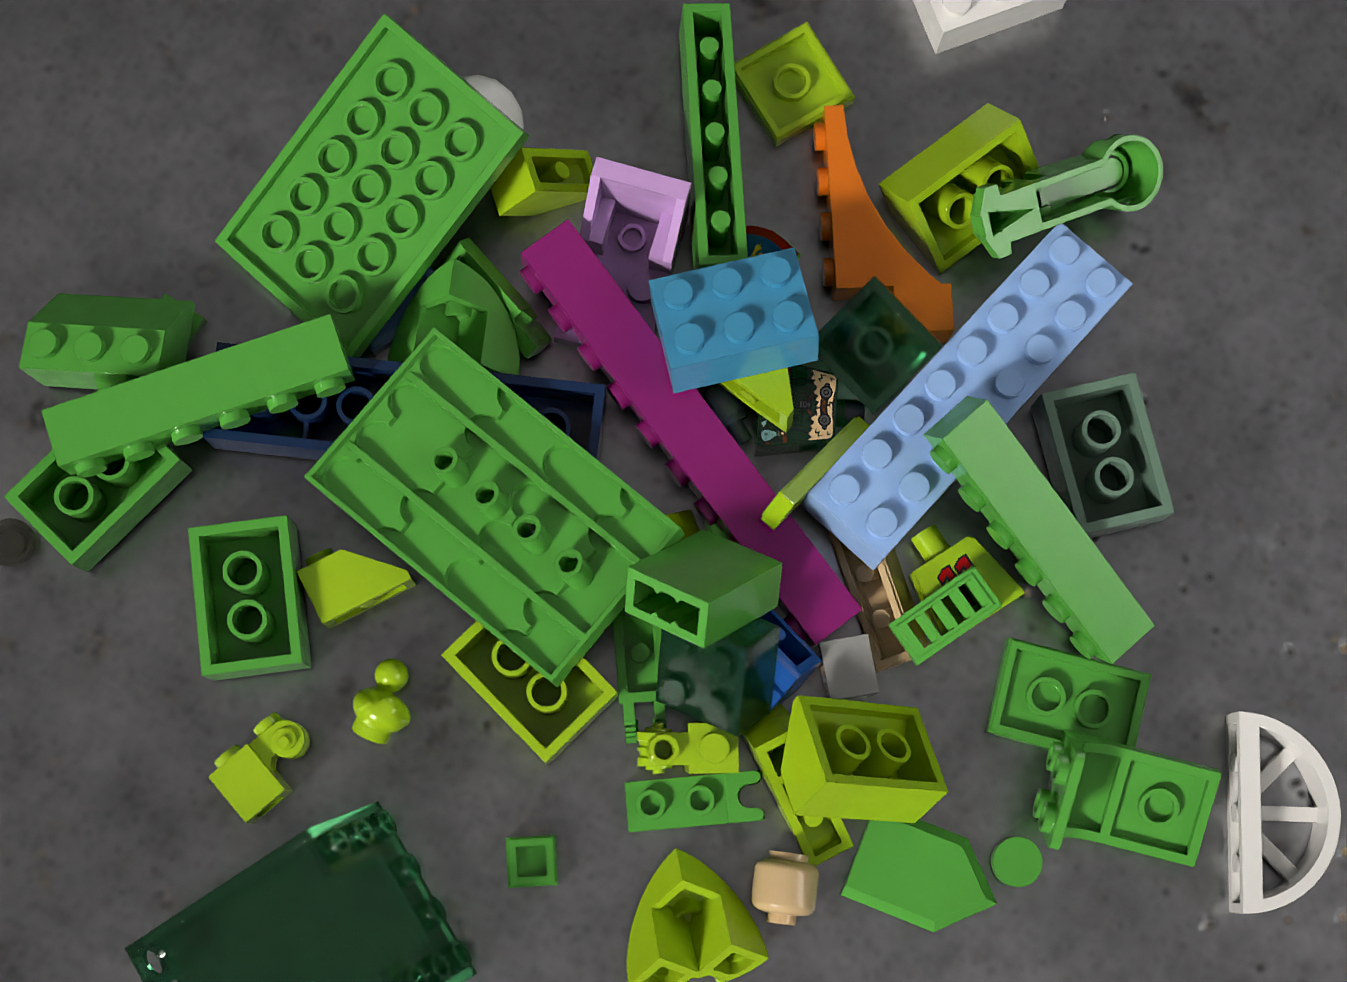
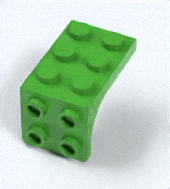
[1033,729,1222,867]

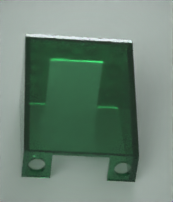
[124,801,477,982]

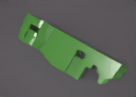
[970,134,1163,259]

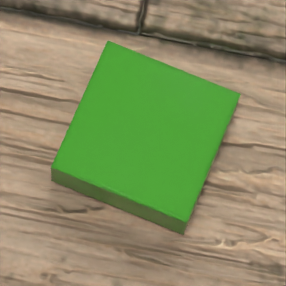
[506,835,559,888]

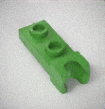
[625,770,765,832]

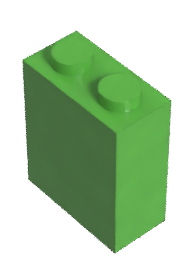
[625,529,782,648]

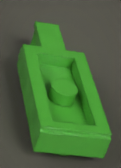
[440,237,552,359]

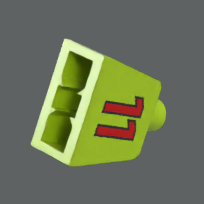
[908,524,1025,636]

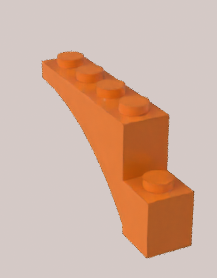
[813,105,955,344]

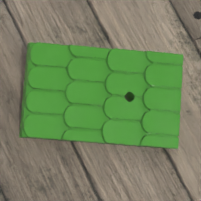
[304,328,685,688]

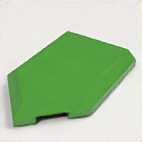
[840,819,997,932]

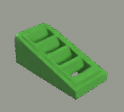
[888,566,1002,666]

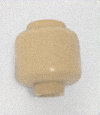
[751,850,819,926]

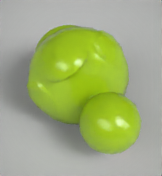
[351,658,411,744]

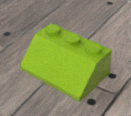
[878,103,1039,273]
[781,695,949,823]

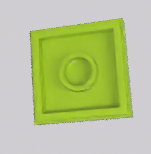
[734,22,856,148]

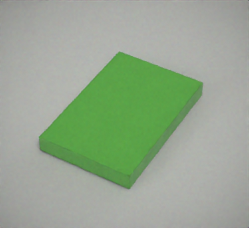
[985,637,1152,749]

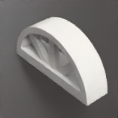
[1225,711,1341,914]

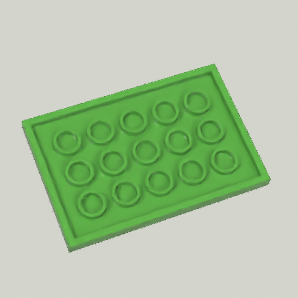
[215,13,530,357]

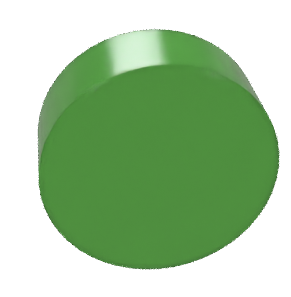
[990,837,1043,887]

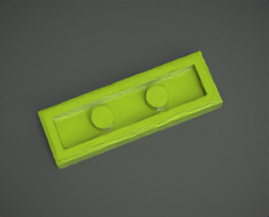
[761,416,870,530]

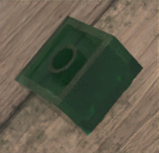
[818,276,944,414]

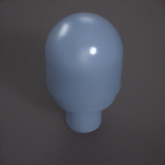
[702,384,753,446]

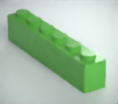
[679,3,748,270]
[41,314,355,478]
[923,396,1155,664]

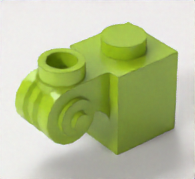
[208,711,310,824]
[637,721,739,774]

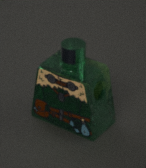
[754,365,865,456]

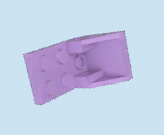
[554,157,691,348]

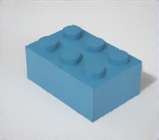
[648,248,819,393]

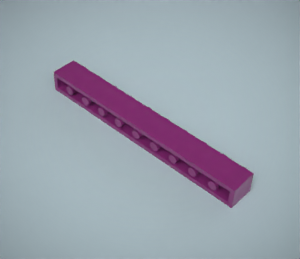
[519,219,862,647]

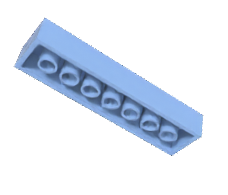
[801,223,1133,571]

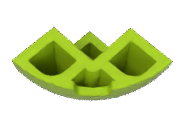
[627,848,769,982]

